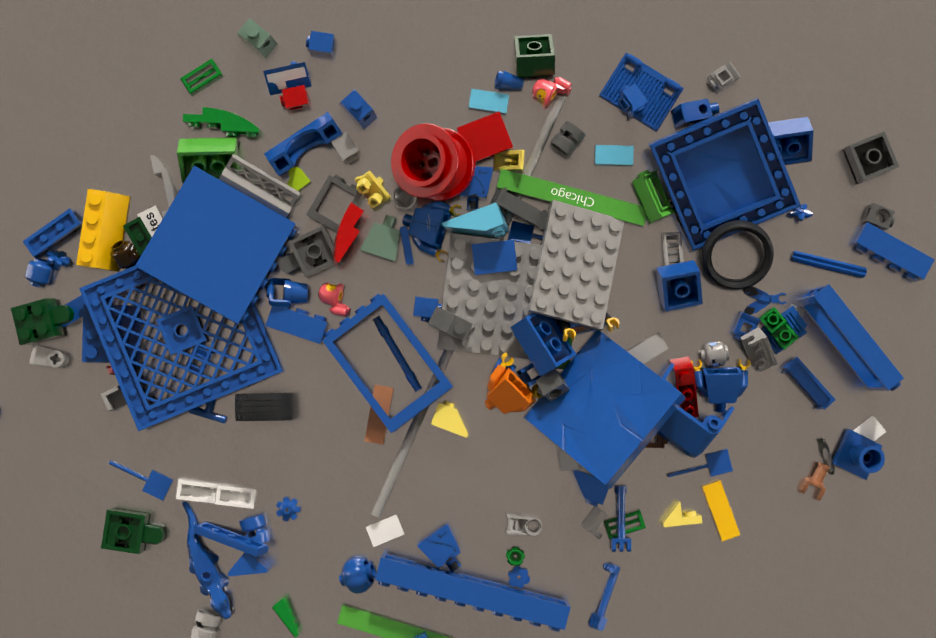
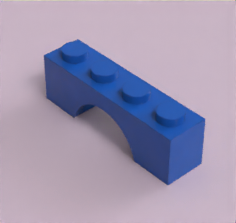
[264,112,343,176]

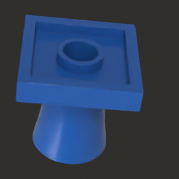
[832,429,885,480]

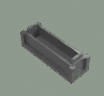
[490,187,548,230]

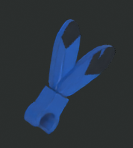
[743,286,787,315]

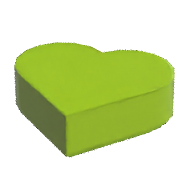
[287,167,311,191]

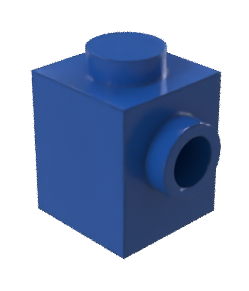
[413,297,442,322]

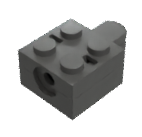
[279,225,341,278]

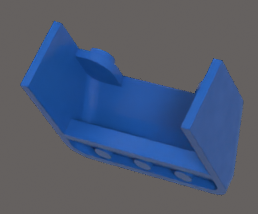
[657,363,735,458]

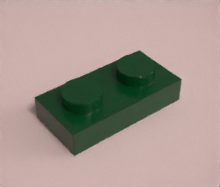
[123,216,152,257]

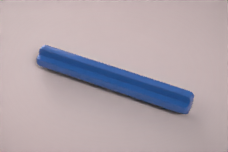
[791,251,867,278]

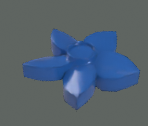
[789,204,813,222]

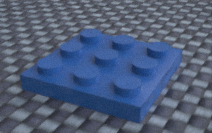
[82,305,142,363]

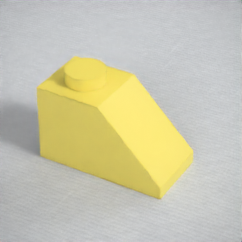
[431,400,468,438]

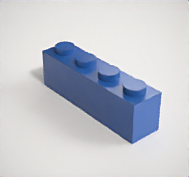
[852,222,935,282]

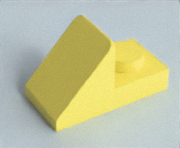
[661,501,702,527]

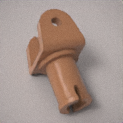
[799,462,830,501]

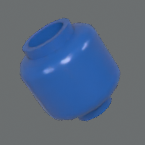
[25,258,53,287]

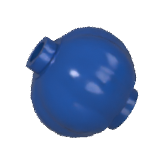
[339,557,376,594]

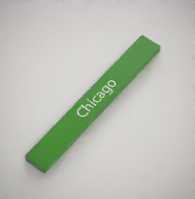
[496,169,647,226]

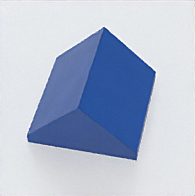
[228,552,272,577]

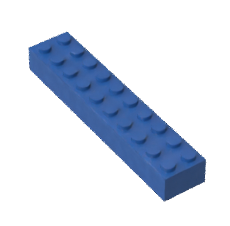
[375,553,571,632]

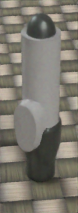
[818,438,835,475]

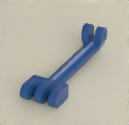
[611,486,631,552]
[589,563,620,631]

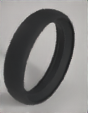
[702,220,774,290]

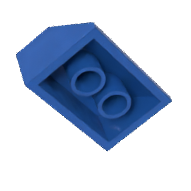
[768,117,814,165]
[510,313,577,376]

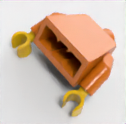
[485,353,541,414]

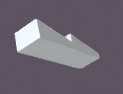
[175,479,256,509]

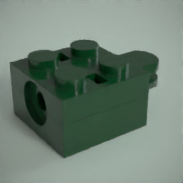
[11,298,74,345]
[101,508,165,554]

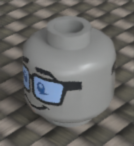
[700,341,729,368]

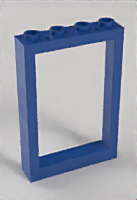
[798,284,904,391]
[322,294,454,433]

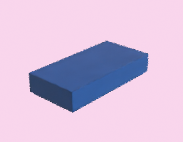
[400,226,414,266]

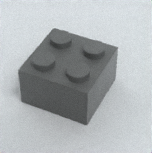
[844,131,899,184]

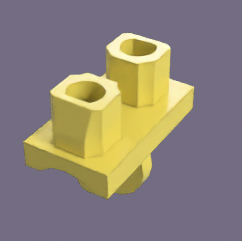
[354,171,391,208]

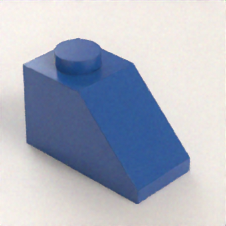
[572,470,609,507]

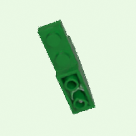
[183,107,262,138]

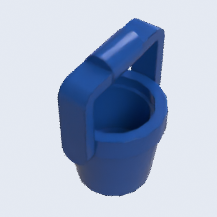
[266,278,308,306]

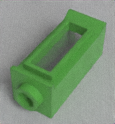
[633,169,675,223]

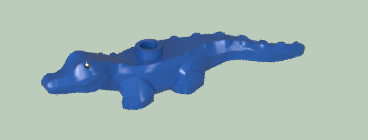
[182,502,231,619]

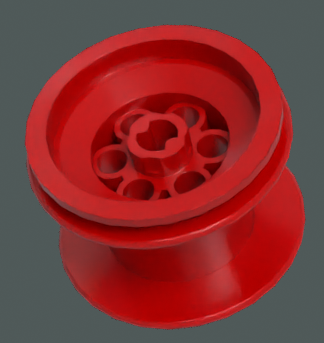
[391,123,476,201]

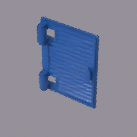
[599,53,684,132]

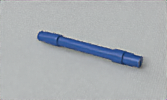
[373,316,422,392]

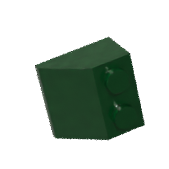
[514,34,555,77]

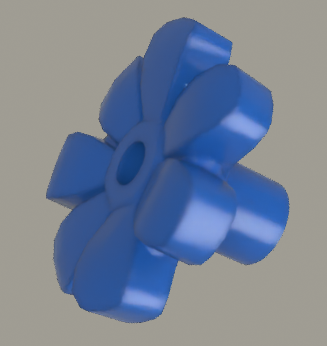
[46,250,71,270]
[276,497,301,522]

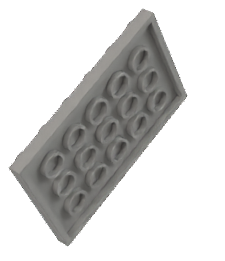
[528,200,624,331]

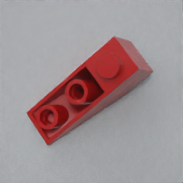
[670,356,699,418]

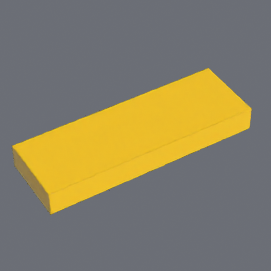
[702,480,740,542]

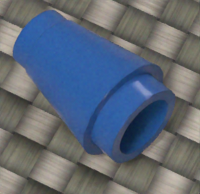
[495,70,524,90]

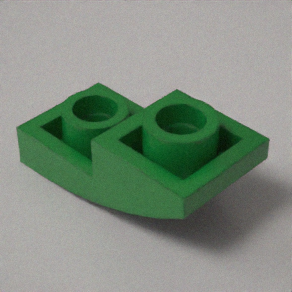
[760,307,799,351]

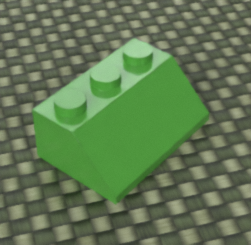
[177,137,239,183]

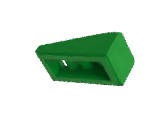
[272,596,300,638]

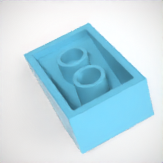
[442,203,510,238]

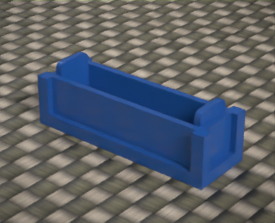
[23,208,82,258]
[782,356,836,410]

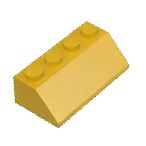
[76,189,130,272]

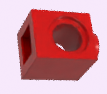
[280,85,310,111]

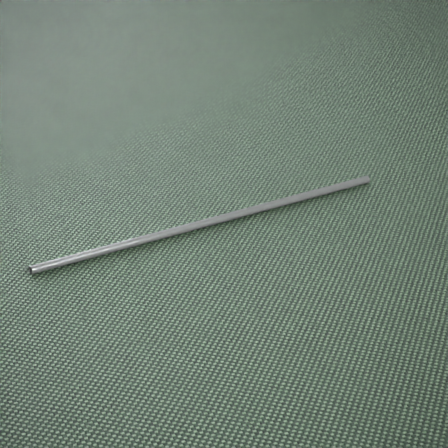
[371,95,565,518]

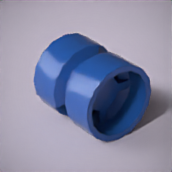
[239,514,271,543]

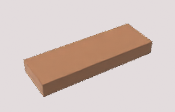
[364,385,394,445]

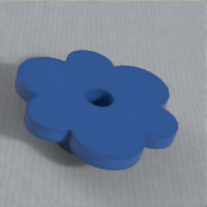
[508,566,530,588]

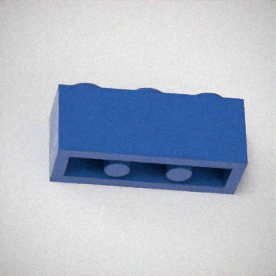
[265,306,329,344]

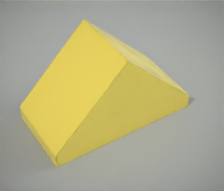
[493,150,525,173]

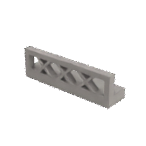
[219,154,300,218]

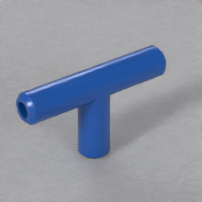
[188,400,227,424]

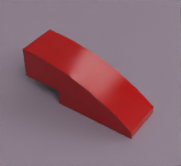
[333,202,364,266]

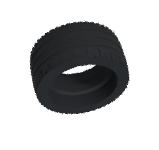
[235,393,293,421]

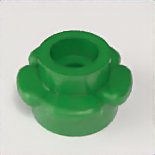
[506,547,525,566]

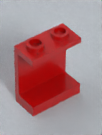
[457,111,513,162]

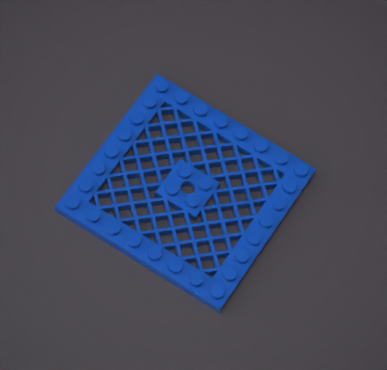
[79,266,283,431]

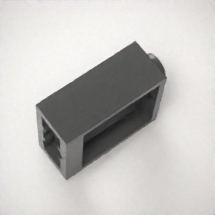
[306,174,364,233]

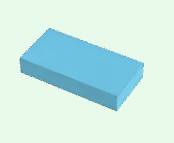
[469,89,509,114]
[595,145,634,166]

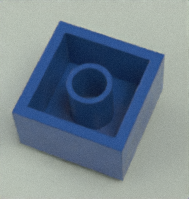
[656,260,703,312]

